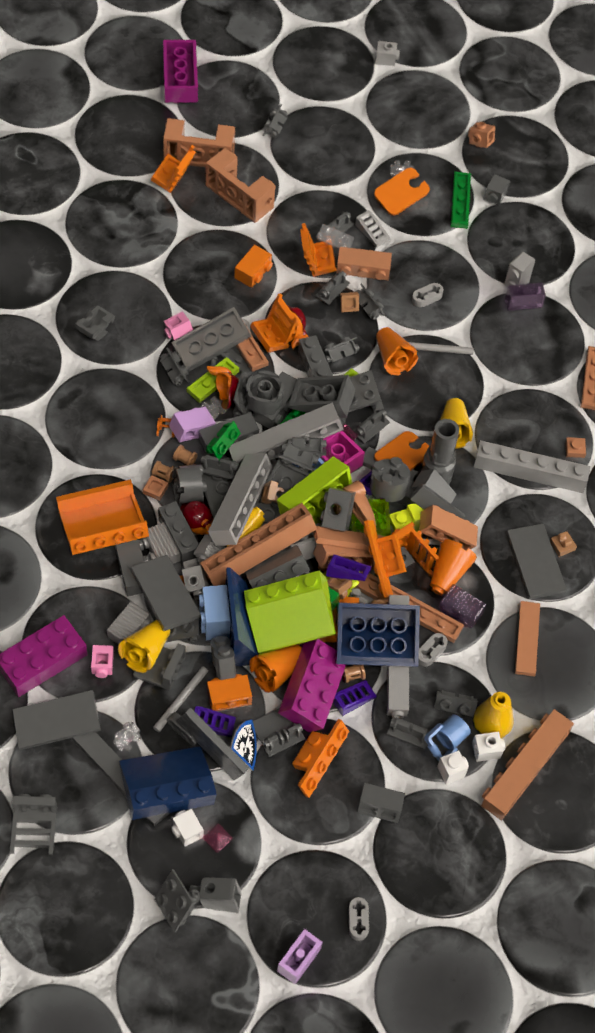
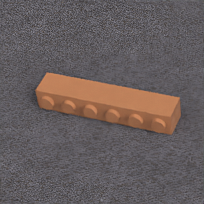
[200,503,317,586]
[481,709,574,821]

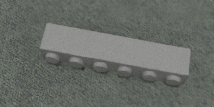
[229,402,344,465]
[474,440,591,493]
[208,453,272,546]

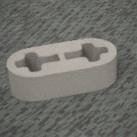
[412,283,443,307]
[419,633,448,667]
[348,897,369,941]

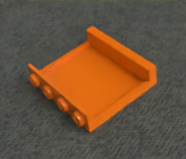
[56,479,149,555]

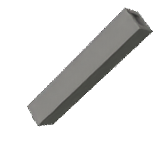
[387,595,409,718]

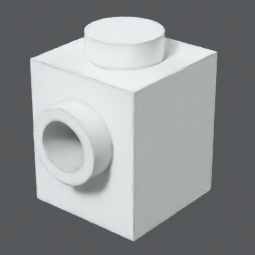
[472,732,505,762]
[437,751,469,785]
[171,809,204,847]

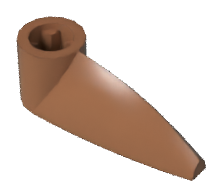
[342,481,376,527]

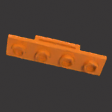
[364,520,407,598]
[292,719,349,798]

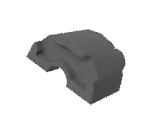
[74,306,115,341]

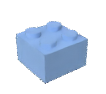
[199,585,231,640]

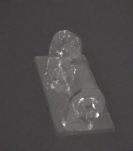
[316,224,354,249]

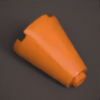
[376,327,418,375]
[430,539,477,595]
[250,645,302,693]

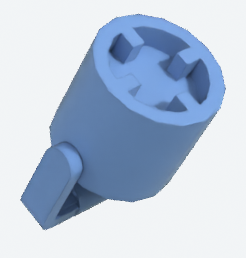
[425,714,471,761]

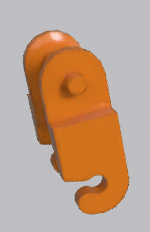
[156,415,175,438]

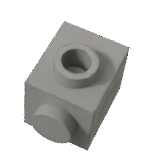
[376,41,400,66]
[182,565,209,596]

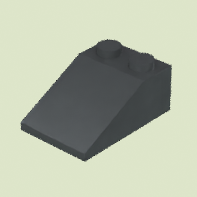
[288,375,356,418]

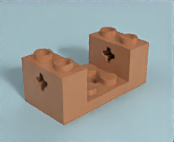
[164,118,235,167]
[206,148,275,223]

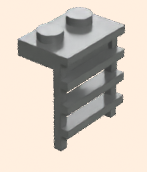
[10,794,57,855]

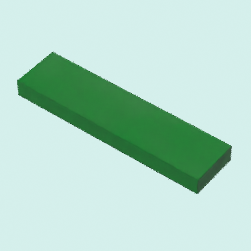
[451,171,471,229]

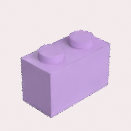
[169,406,216,442]
[277,929,322,984]

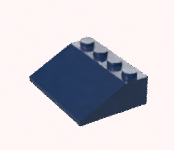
[225,567,259,666]
[337,603,420,667]
[119,746,217,820]

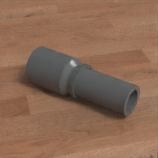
[421,419,459,485]

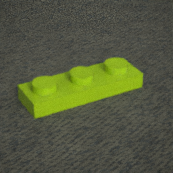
[187,357,239,403]

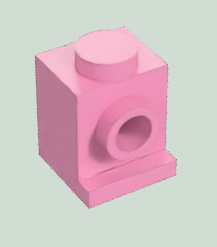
[164,311,193,340]
[91,645,114,678]

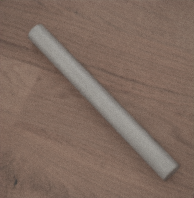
[408,342,474,355]
[153,666,208,732]

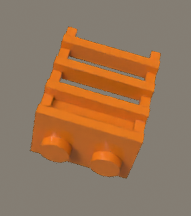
[151,145,196,193]
[300,223,337,277]
[250,293,300,353]
[391,522,439,577]

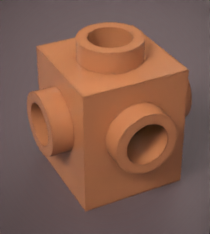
[468,122,495,148]

